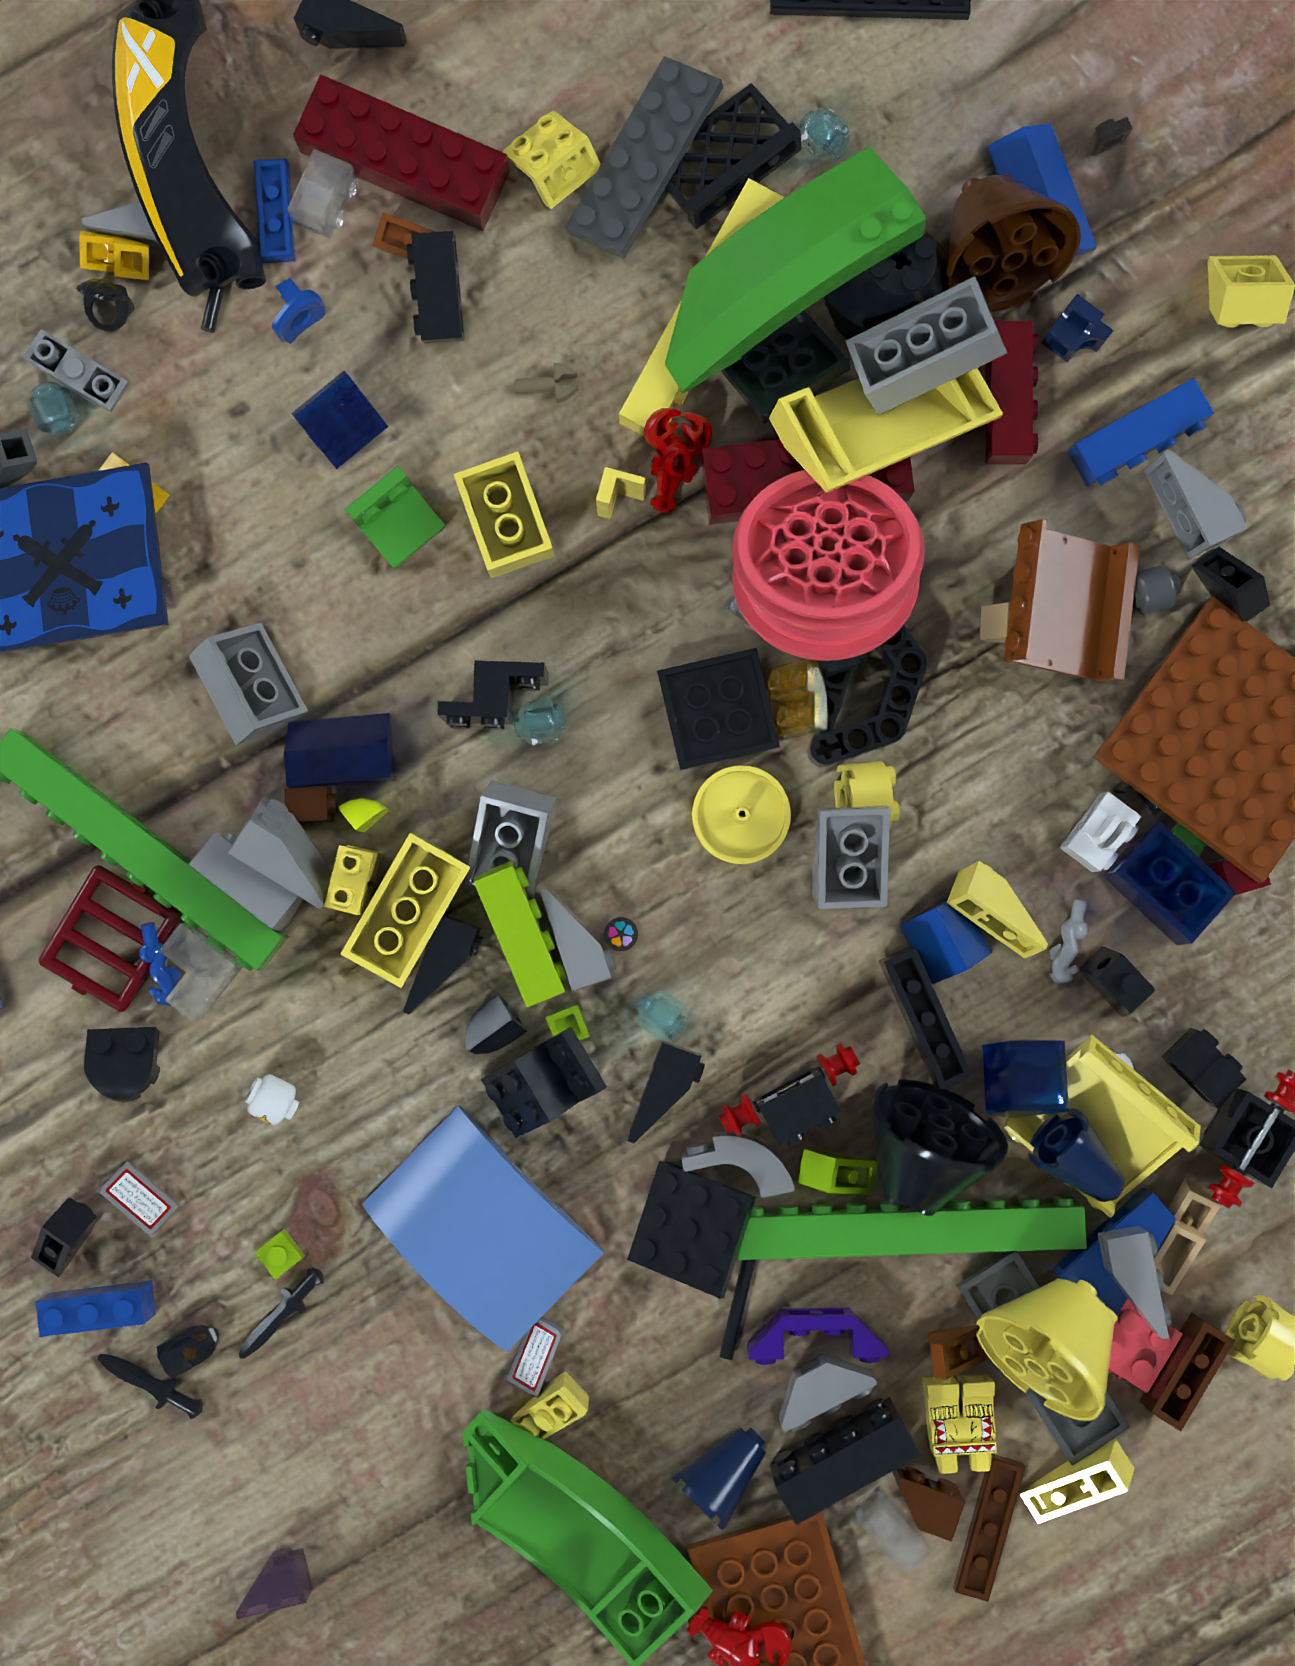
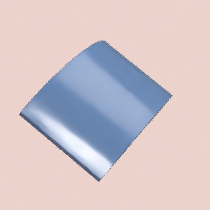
[362,1105,604,1352]

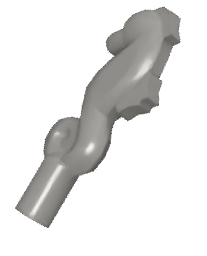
[1048,899,1089,985]

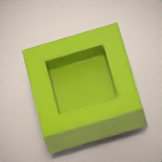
[545,1004,590,1040]
[254,1229,305,1280]

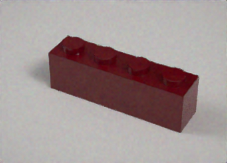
[985,321,1038,465]

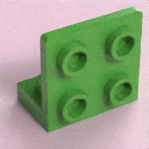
[345,466,445,568]

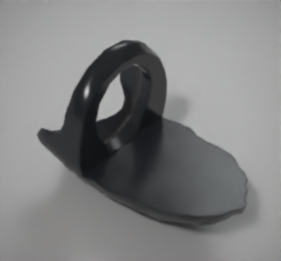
[76,278,135,331]

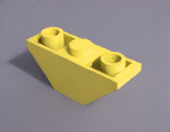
[510,1371,589,1439]

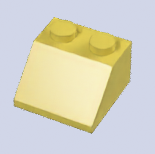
[1208,255,1295,327]

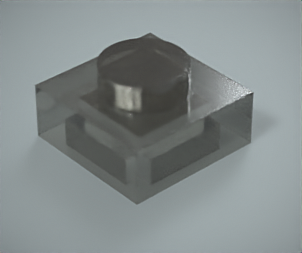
[1088,117,1132,156]

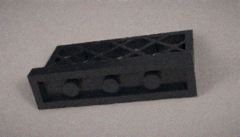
[665,83,801,230]

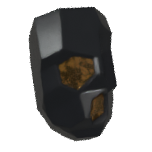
[157,1325,219,1378]

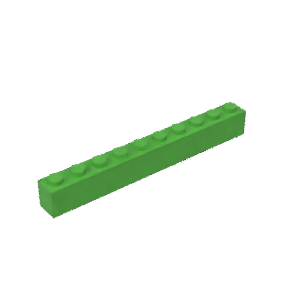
[0,728,289,971]
[738,1196,1087,1260]

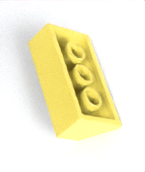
[341,833,471,988]

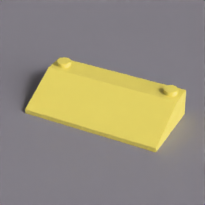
[769,368,1003,493]

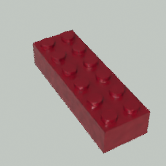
[293,74,510,231]
[701,439,915,525]

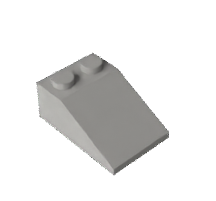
[1144,450,1248,560]
[464,781,557,900]
[228,796,332,909]
[812,806,890,909]

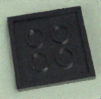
[721,310,851,424]
[657,648,780,771]
[627,1161,756,1299]

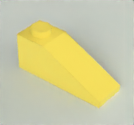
[947,861,1048,958]
[1019,1438,1134,1524]

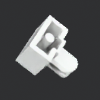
[1059,792,1141,872]

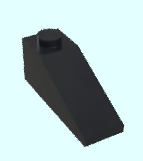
[294,0,407,49]
[403,915,484,1014]
[627,1040,705,1143]

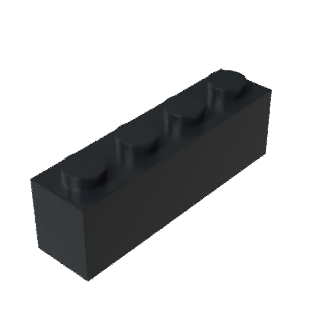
[878,947,973,1090]

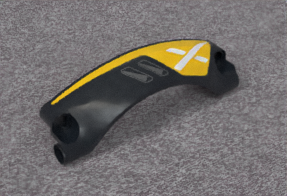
[112,0,267,297]

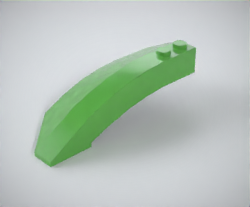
[665,146,927,394]
[462,1409,713,1666]

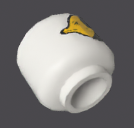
[244,1074,299,1126]

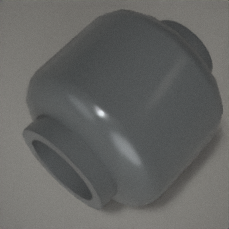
[1133,566,1181,614]

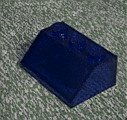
[284,713,396,788]
[1102,822,1237,945]

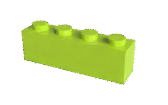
[473,860,568,1008]

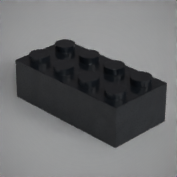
[770,1397,921,1525]

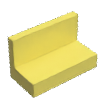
[596,467,645,519]

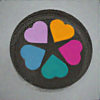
[604,917,638,951]

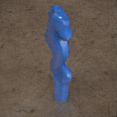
[139,922,181,1006]

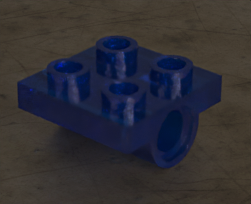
[291,371,389,469]

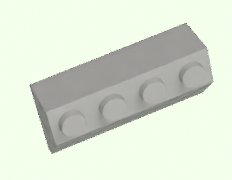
[846,276,1007,415]

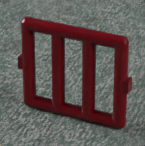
[38,865,181,1012]

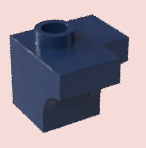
[1041,294,1114,363]

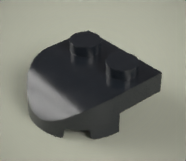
[84,1027,160,1102]

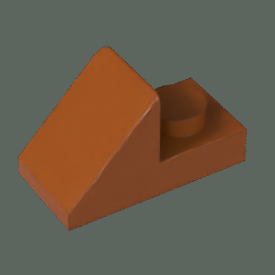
[928,1325,986,1380]

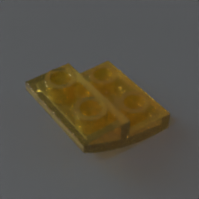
[768,658,828,739]

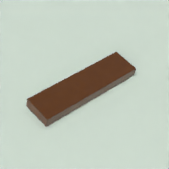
[953,1454,1025,1602]

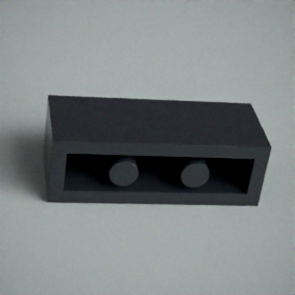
[407,231,465,344]

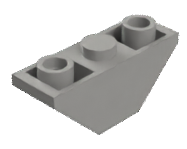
[23,329,130,412]
[779,1354,877,1433]

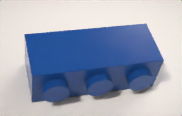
[36,1280,156,1337]

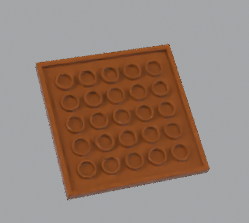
[1093,597,1295,883]

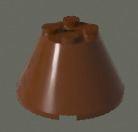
[946,174,1081,312]

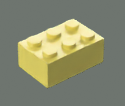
[453,451,555,579]

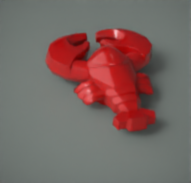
[644,408,712,513]
[687,1605,792,1666]

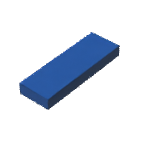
[253,158,296,264]

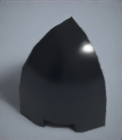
[465,994,527,1054]

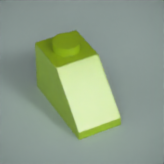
[797,1149,877,1195]

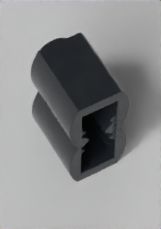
[1161,1028,1247,1109]

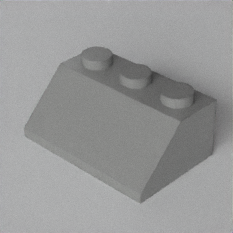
[189,623,308,746]
[189,831,303,932]

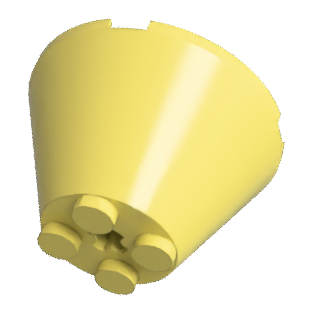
[976,1278,1118,1421]

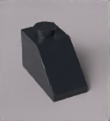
[1192,547,1270,622]
[31,1197,97,1277]

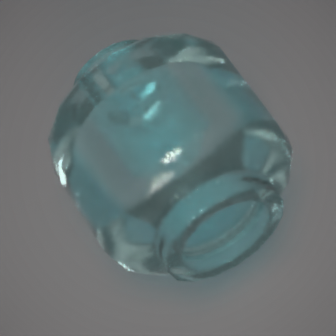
[27,382,79,436]
[636,990,689,1041]

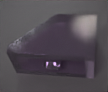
[236,1547,313,1620]

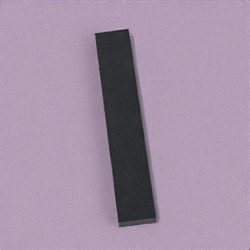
[770,0,971,20]

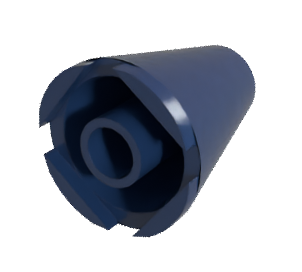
[1029,1108,1125,1202]
[671,1427,766,1530]

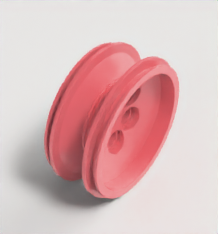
[732,470,924,661]

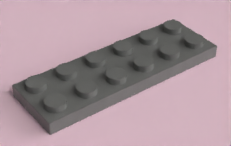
[565,56,723,259]
[956,1251,1130,1465]

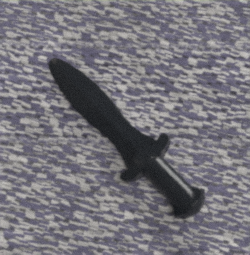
[239,1267,324,1359]
[98,1354,203,1419]

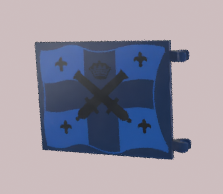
[0,462,169,653]

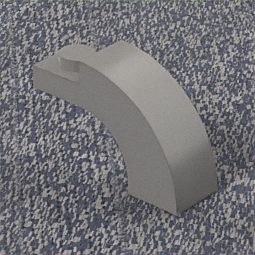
[681,1131,795,1198]

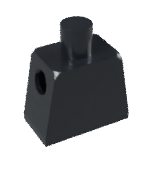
[1079,946,1156,1017]

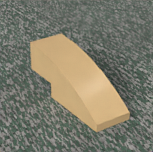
[1153,1178,1221,1295]

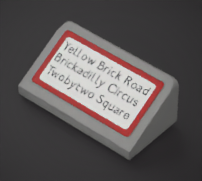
[99,1161,180,1236]
[507,1318,564,1397]

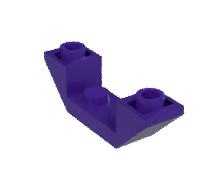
[747,1307,889,1365]

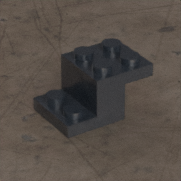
[437,660,548,730]
[481,1027,607,1138]

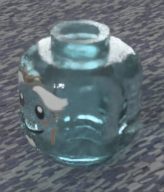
[800,107,850,161]
[514,697,567,746]

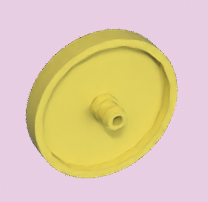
[692,765,791,864]

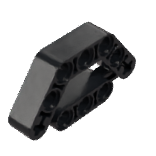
[807,625,927,767]

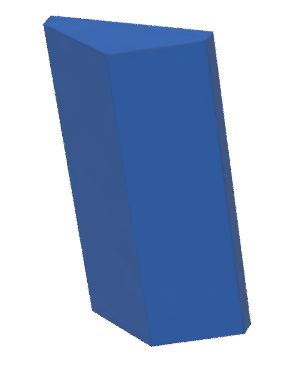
[987,123,1097,256]

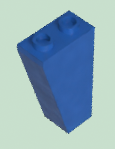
[1052,1187,1176,1315]

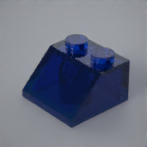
[983,1040,1069,1118]

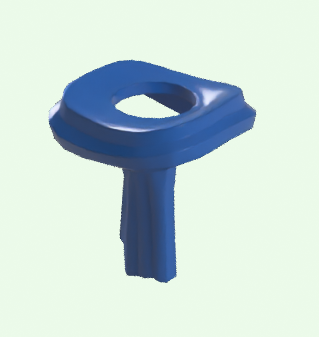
[272,278,325,344]

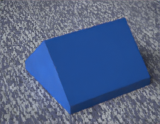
[899,899,992,984]

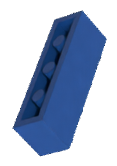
[1067,378,1214,487]

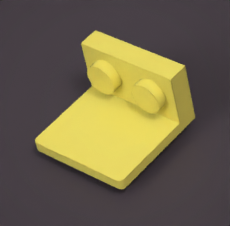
[503,111,601,209]

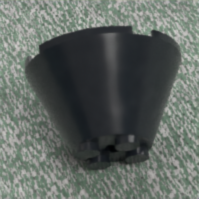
[824,231,948,340]
[872,1079,1008,1216]

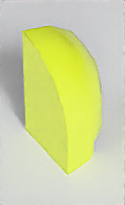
[338,798,390,833]

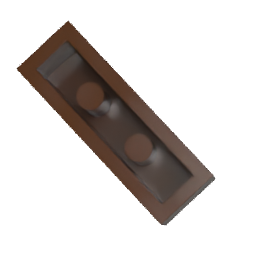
[1139,1312,1235,1431]

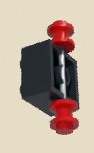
[718,1043,860,1146]
[1199,1070,1295,1209]

